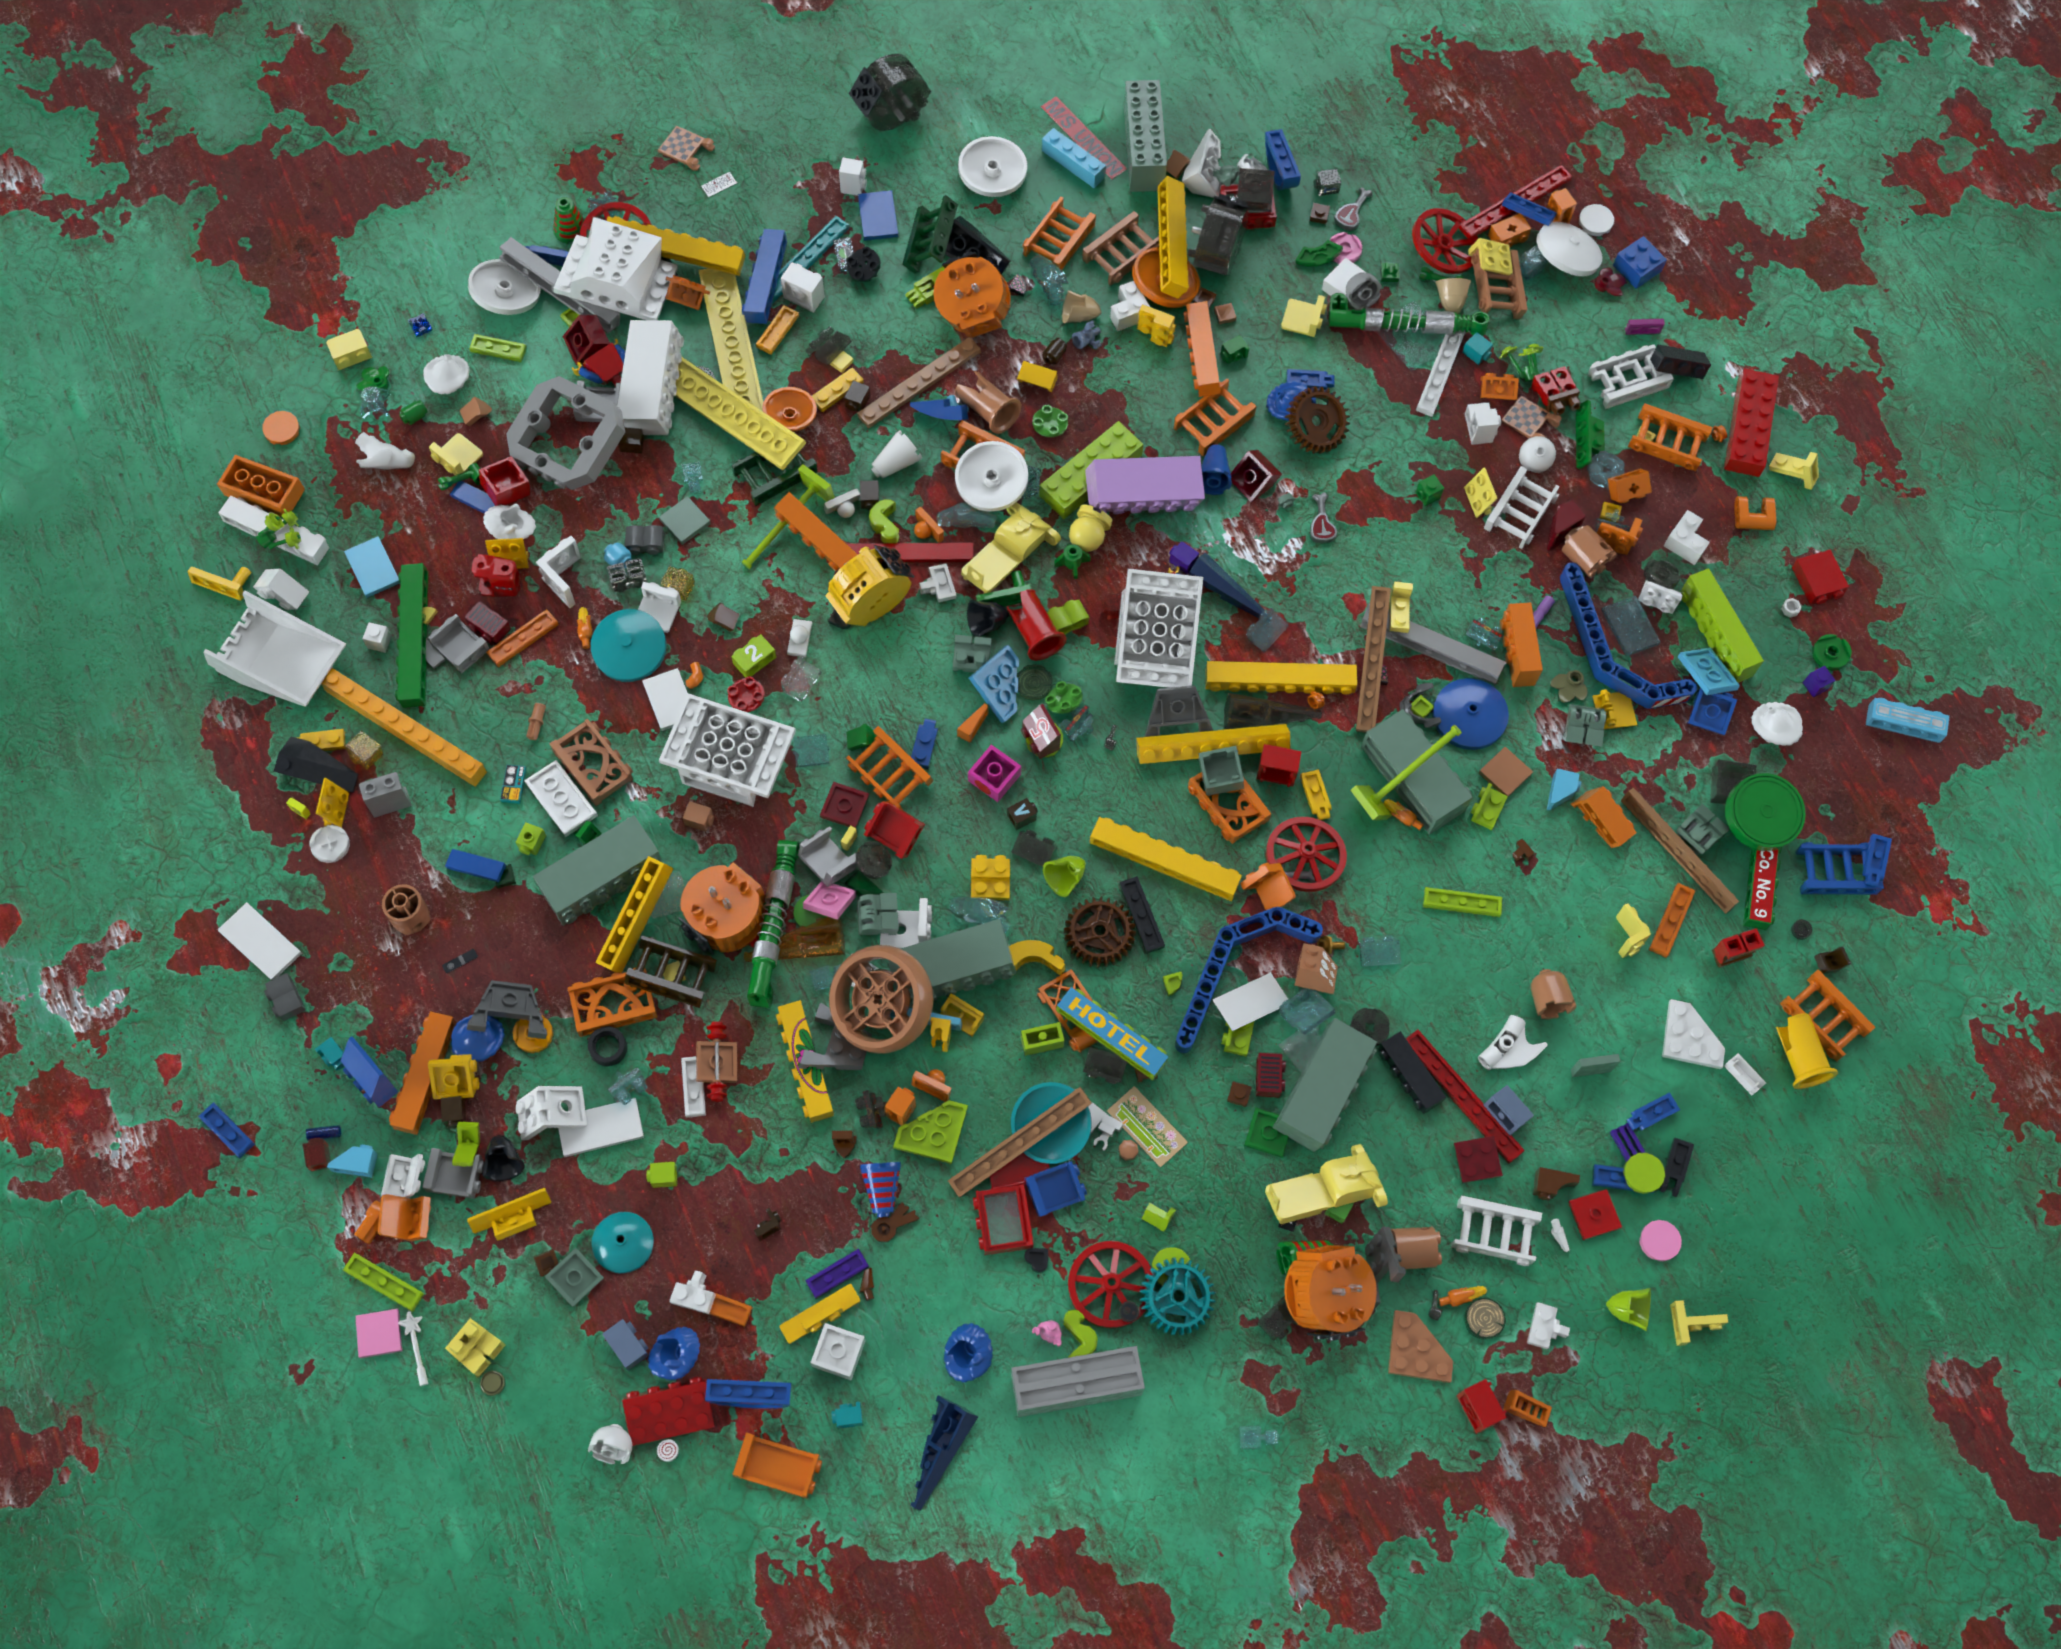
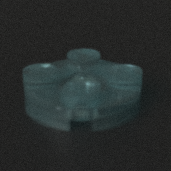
[1587,451,1625,487]

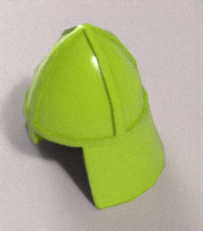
[1043,856,1086,897]
[1606,1288,1651,1331]

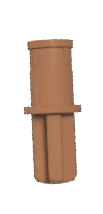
[526,703,546,740]

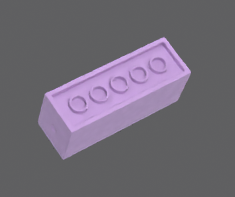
[1085,456,1205,514]

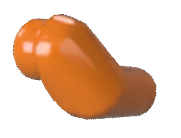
[686,662,703,689]

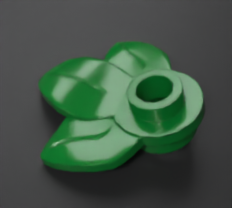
[356,366,389,393]

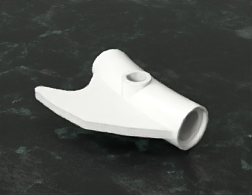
[1478,1015,1548,1070]

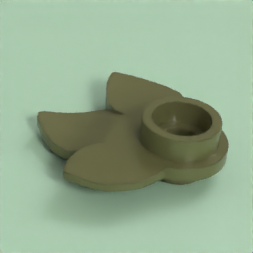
[1550,670,1587,703]

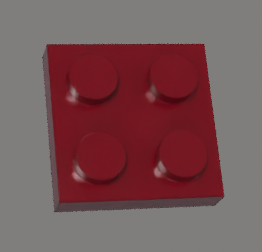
[820,781,869,828]
[1454,1136,1503,1184]

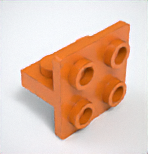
[665,275,710,310]

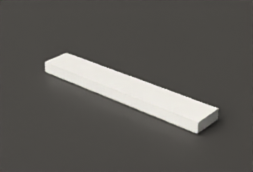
[1416,330,1465,417]

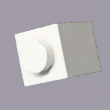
[363,622,392,653]

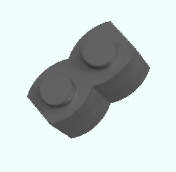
[625,525,665,555]
[264,973,306,1021]

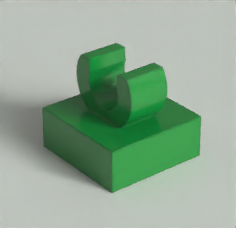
[1380,263,1399,282]
[575,820,602,845]

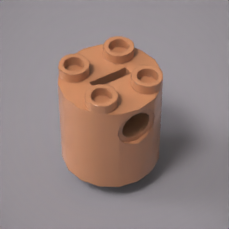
[1562,525,1617,578]
[382,884,430,935]
[1391,1226,1442,1269]

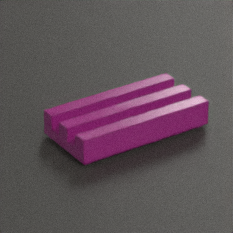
[1625,319,1665,335]

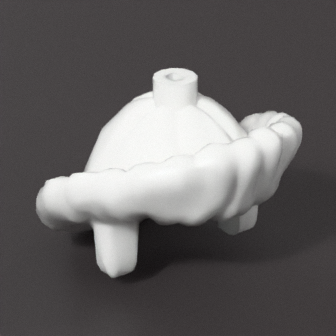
[423,354,470,394]
[483,504,536,540]
[1751,702,1803,746]

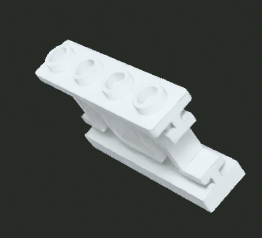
[1588,345,1674,409]

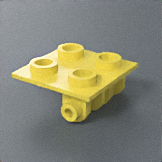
[1464,467,1498,518]

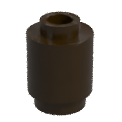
[1042,338,1067,365]

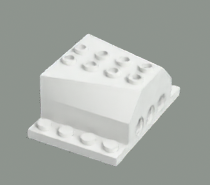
[554,217,678,320]
[1114,569,1203,688]
[659,693,796,807]

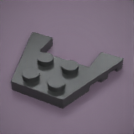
[1144,685,1214,737]
[467,980,547,1039]
[799,1003,872,1070]
[1365,1226,1406,1311]

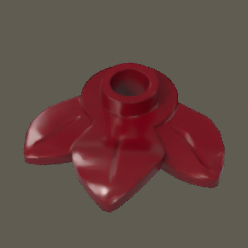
[1594,267,1626,296]

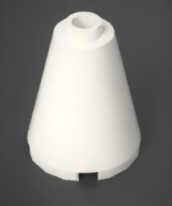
[871,430,922,478]

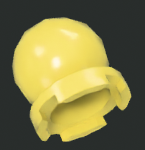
[1069,505,1113,552]

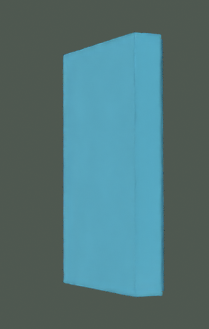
[344,536,400,598]
[1678,647,1740,695]

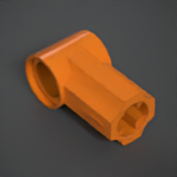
[354,1200,381,1245]

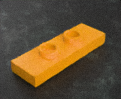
[756,305,799,355]

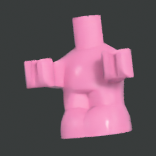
[1032,1320,1062,1347]

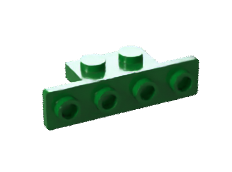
[1576,400,1605,469]

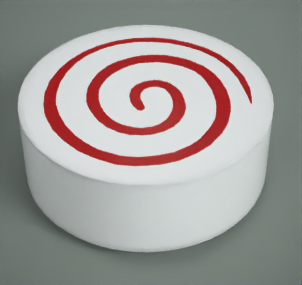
[657,1439,679,1462]

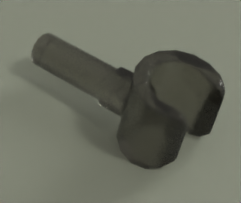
[1104,725,1117,751]
[1428,1290,1443,1321]

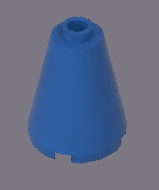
[1201,444,1232,495]

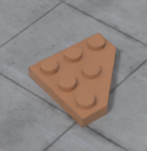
[1388,1310,1453,1383]

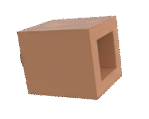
[683,801,714,832]

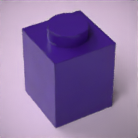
[1169,541,1199,574]
[1802,666,1836,697]

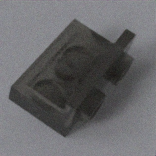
[1082,1046,1127,1084]
[1257,1295,1298,1341]

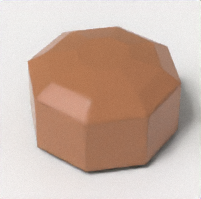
[1118,1140,1138,1161]

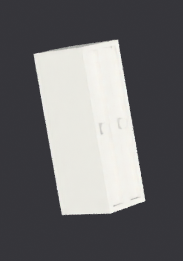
[617,320,684,435]

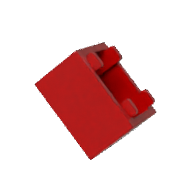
[479,456,530,506]
[1256,744,1302,787]
[1456,1379,1507,1434]

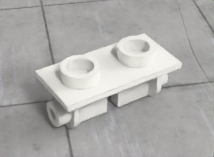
[1724,1053,1766,1095]

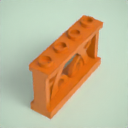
[1188,773,1271,844]
[568,968,658,1037]

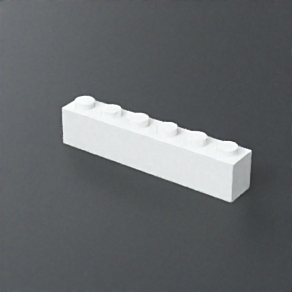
[219,496,329,566]

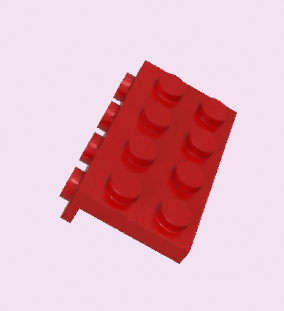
[622,1376,715,1446]

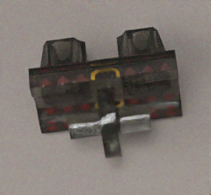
[855,1090,887,1129]

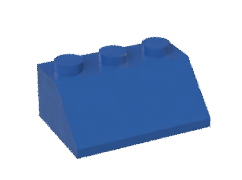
[341,1036,398,1107]

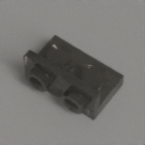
[1011,829,1058,867]

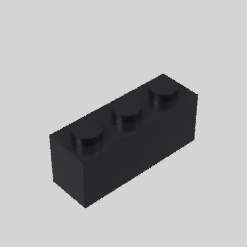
[1650,344,1711,379]

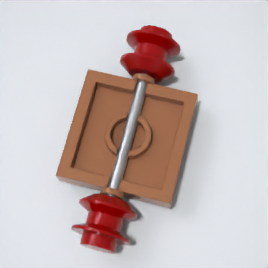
[696,1022,737,1102]

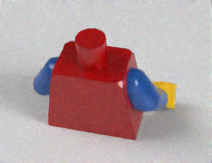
[572,339,625,387]

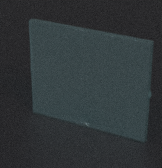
[1376,301,1445,372]

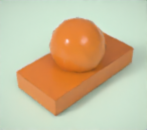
[914,507,944,543]
[911,1069,952,1102]

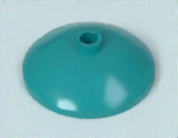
[592,1212,654,1274]

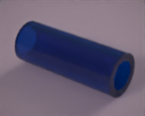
[306,1125,341,1141]

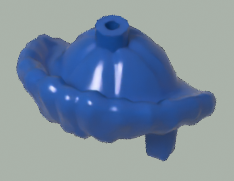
[1266,381,1317,421]
[451,1015,505,1062]
[944,1323,993,1382]
[648,1327,700,1380]

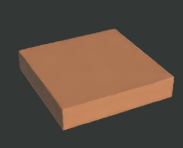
[1479,747,1533,798]

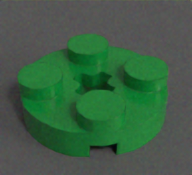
[1812,634,1852,671]

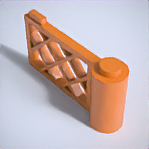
[1037,969,1098,1052]

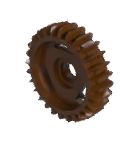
[1285,387,1351,454]
[1064,896,1136,968]

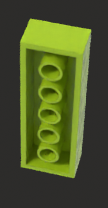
[1039,421,1144,519]
[1680,568,1764,683]

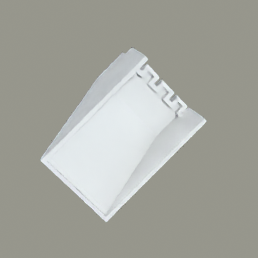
[203,591,346,707]

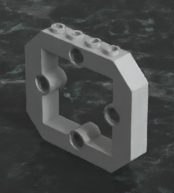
[506,376,625,490]

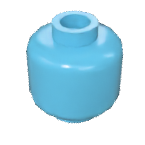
[604,543,632,570]

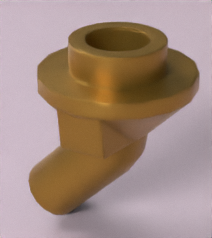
[1317,936,1345,954]

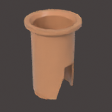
[955,371,1021,434]

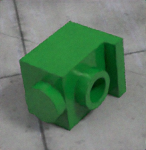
[1220,335,1249,364]

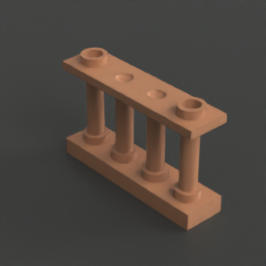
[1082,211,1159,286]
[1471,249,1528,320]

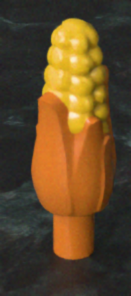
[577,607,593,649]
[1384,799,1424,831]
[1438,1286,1487,1307]

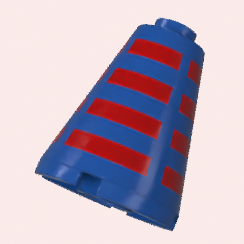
[860,1162,901,1217]

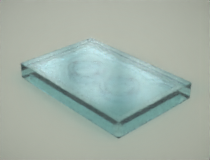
[1602,596,1660,656]

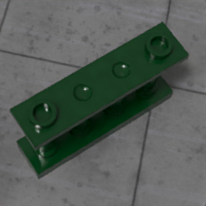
[902,195,958,274]
[732,432,818,506]

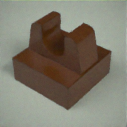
[1512,839,1534,862]

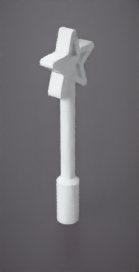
[398,1311,428,1386]

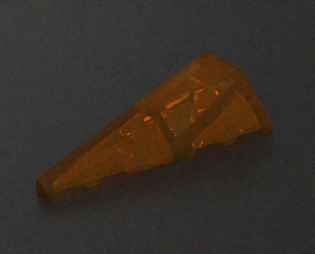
[744,917,845,962]

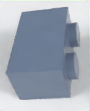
[1484,1085,1534,1136]
[602,1319,649,1371]

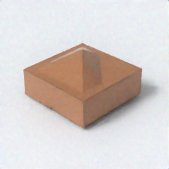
[1214,303,1237,325]

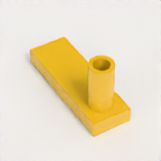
[188,566,251,601]

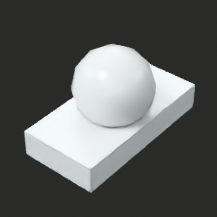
[824,489,860,518]
[787,619,812,657]

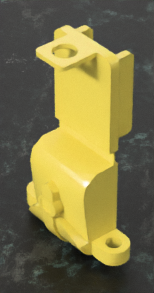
[961,502,1061,594]
[1265,1144,1388,1224]

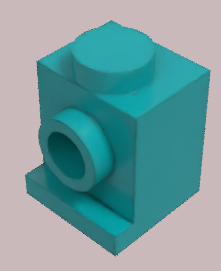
[315,1037,345,1071]
[831,1401,863,1429]

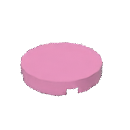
[1330,232,1362,264]
[1640,1220,1682,1262]

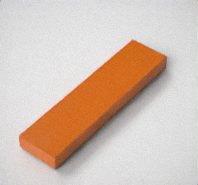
[486,609,559,668]
[1648,883,1696,958]

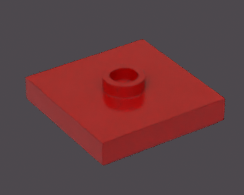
[1568,1189,1622,1240]

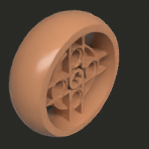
[829,945,933,1054]

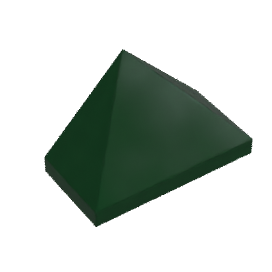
[845,870,884,897]

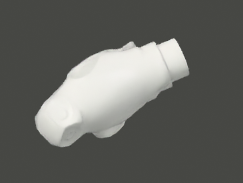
[355,432,415,470]

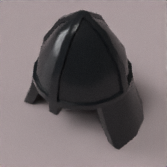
[967,599,1009,637]
[483,1135,525,1181]

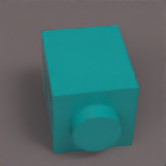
[1462,332,1493,365]

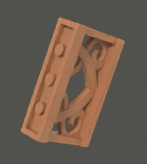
[550,719,633,806]

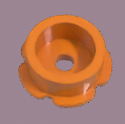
[1711,425,1727,442]
[1307,691,1325,709]

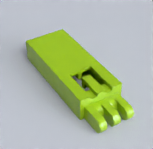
[905,266,945,309]

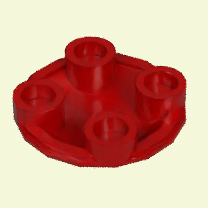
[727,676,765,712]

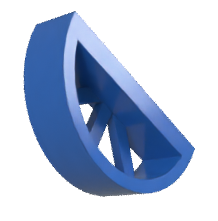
[1265,129,1301,190]
[705,1379,792,1409]

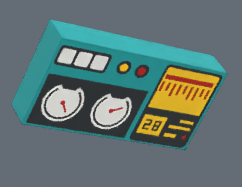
[500,764,527,804]

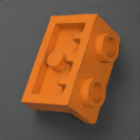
[1480,373,1519,400]

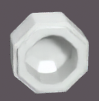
[1781,598,1802,618]

